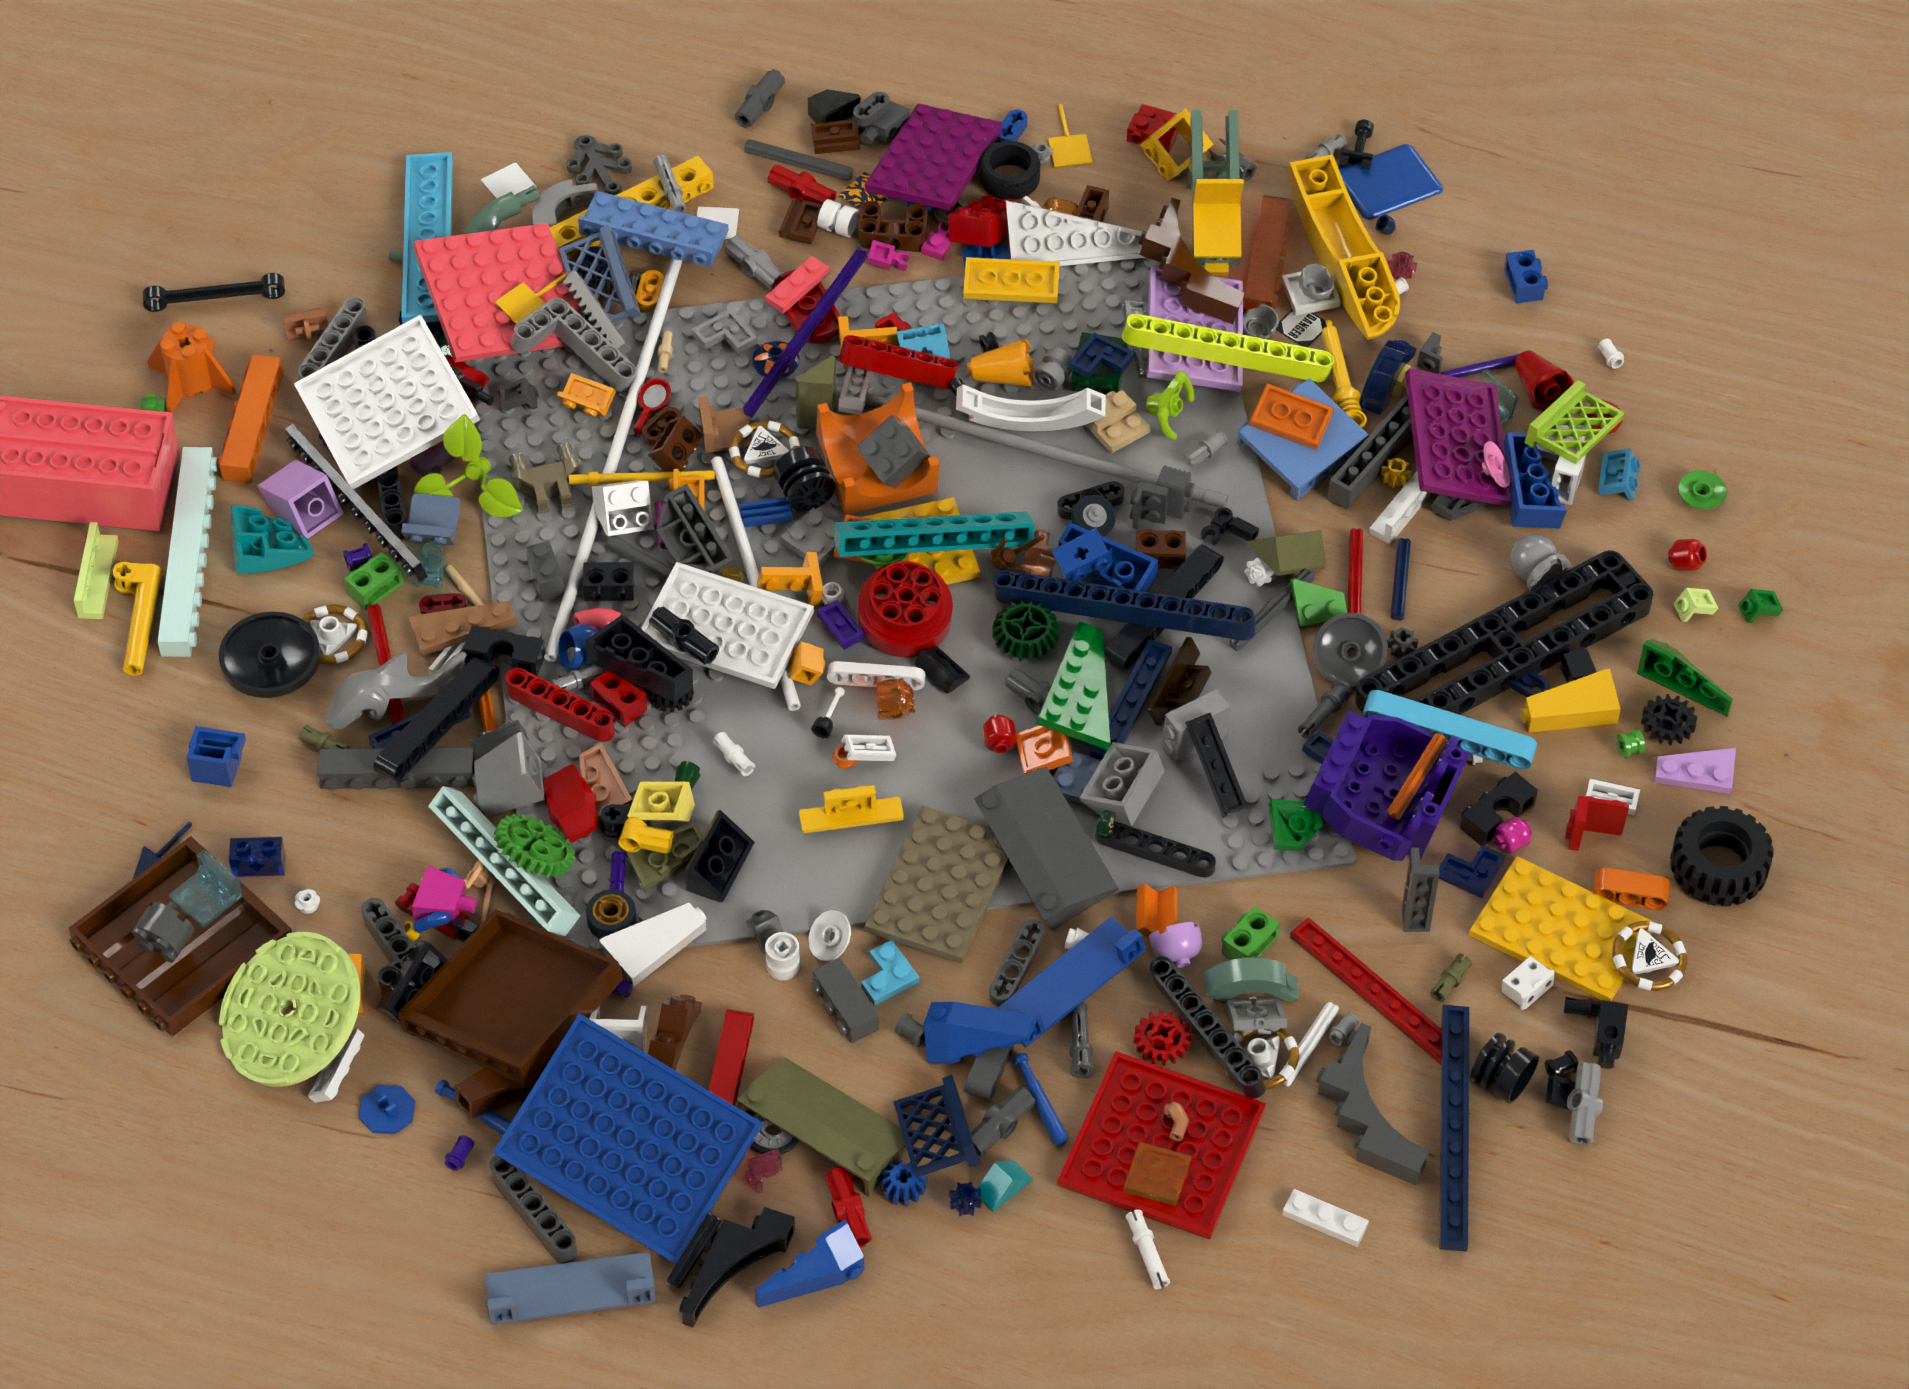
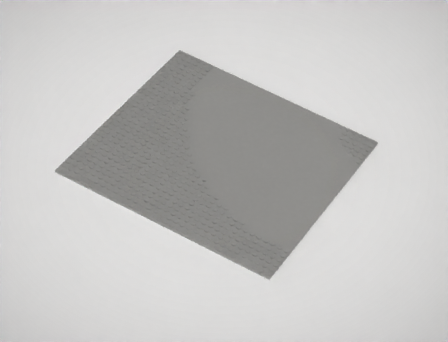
[466,251,1355,956]

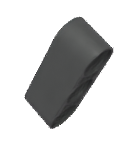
[964,1045,1015,1100]

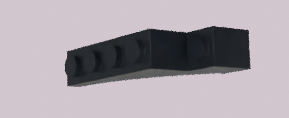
[679,1207,795,1327]

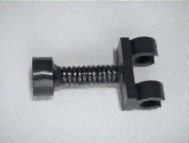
[1338,119,1374,170]

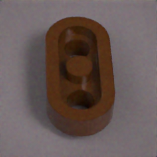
[642,407,682,446]

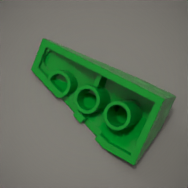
[1637,639,1733,717]

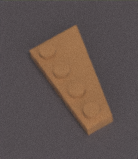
[408,601,517,656]

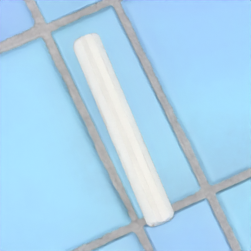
[1282,1002,1339,1087]

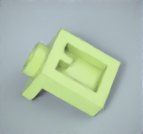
[1674,588,1718,622]

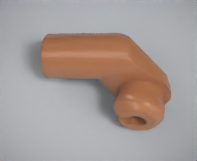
[1164,1102,1189,1141]

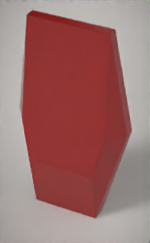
[543,763,597,843]

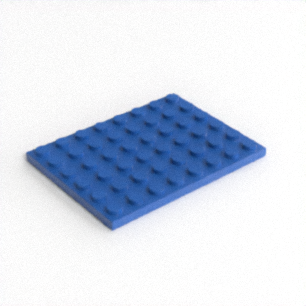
[493,1013,764,1264]

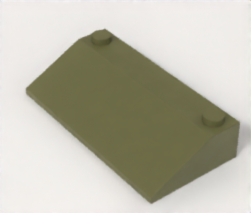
[737,1057,911,1197]

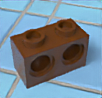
[648,415,703,472]
[1135,529,1186,569]

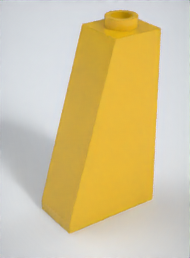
[1521,669,1621,733]

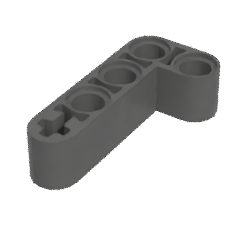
[362,898,414,996]

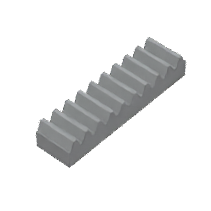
[563,270,631,355]
[838,366,873,415]

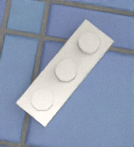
[308,1029,365,1103]
[1282,1189,1369,1247]

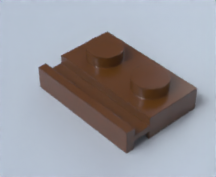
[810,119,860,154]
[779,198,822,244]

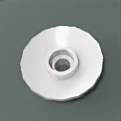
[808,910,851,961]

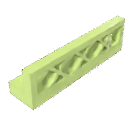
[74,522,119,619]

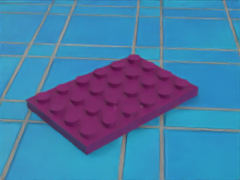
[865,104,1002,211]
[1405,368,1512,507]

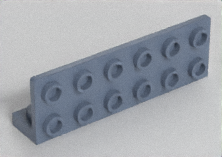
[486,1252,656,1325]

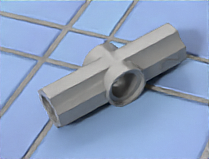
[725,235,784,291]
[1567,1062,1603,1146]

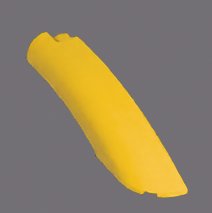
[1287,154,1400,340]

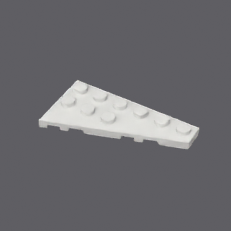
[1006,200,1147,266]

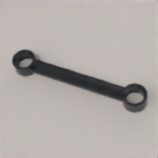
[143,273,285,312]

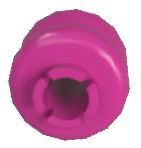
[1493,817,1532,854]

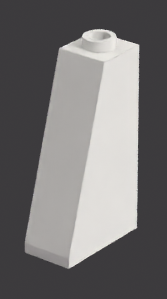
[599,903,707,987]

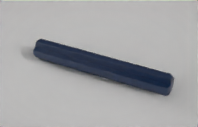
[1391,538,1411,621]

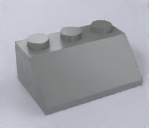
[1079,742,1165,827]

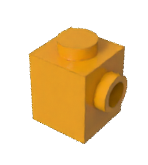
[789,641,825,686]

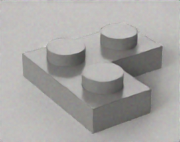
[692,308,758,354]

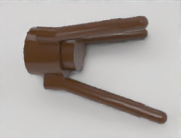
[991,535,1045,573]

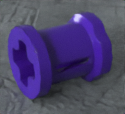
[343,543,372,571]

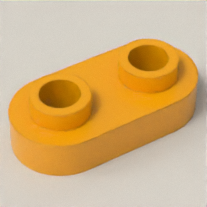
[636,270,664,311]

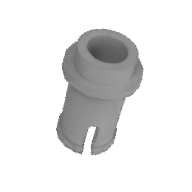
[1329,1012,1360,1046]

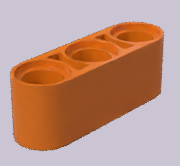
[1593,867,1670,910]

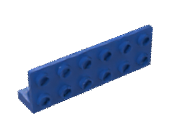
[996,917,1146,1048]

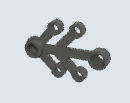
[566,135,632,195]

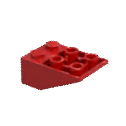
[949,196,1024,247]

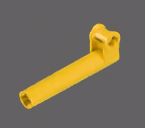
[113,562,162,676]

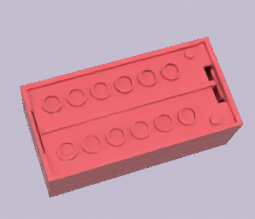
[0,396,180,532]

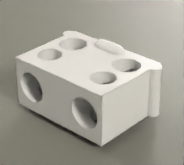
[1501,956,1554,1010]

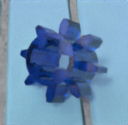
[949,1182,982,1216]

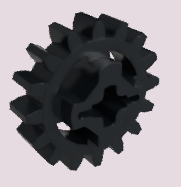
[1641,694,1697,745]

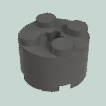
[131,902,195,963]

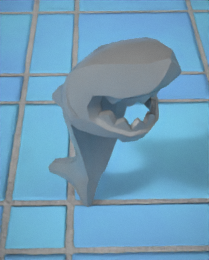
[326,652,467,729]

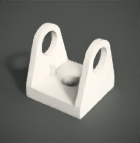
[590,1006,648,1052]

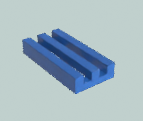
[740,497,792,527]

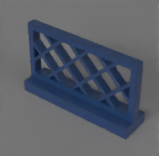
[893,1075,980,1178]

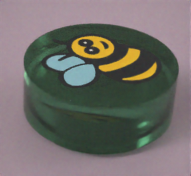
[1097,810,1116,837]

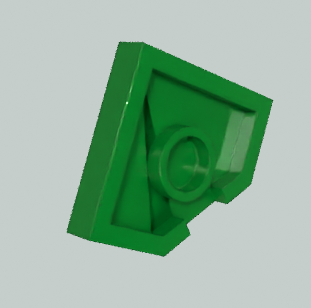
[1268,799,1323,851]

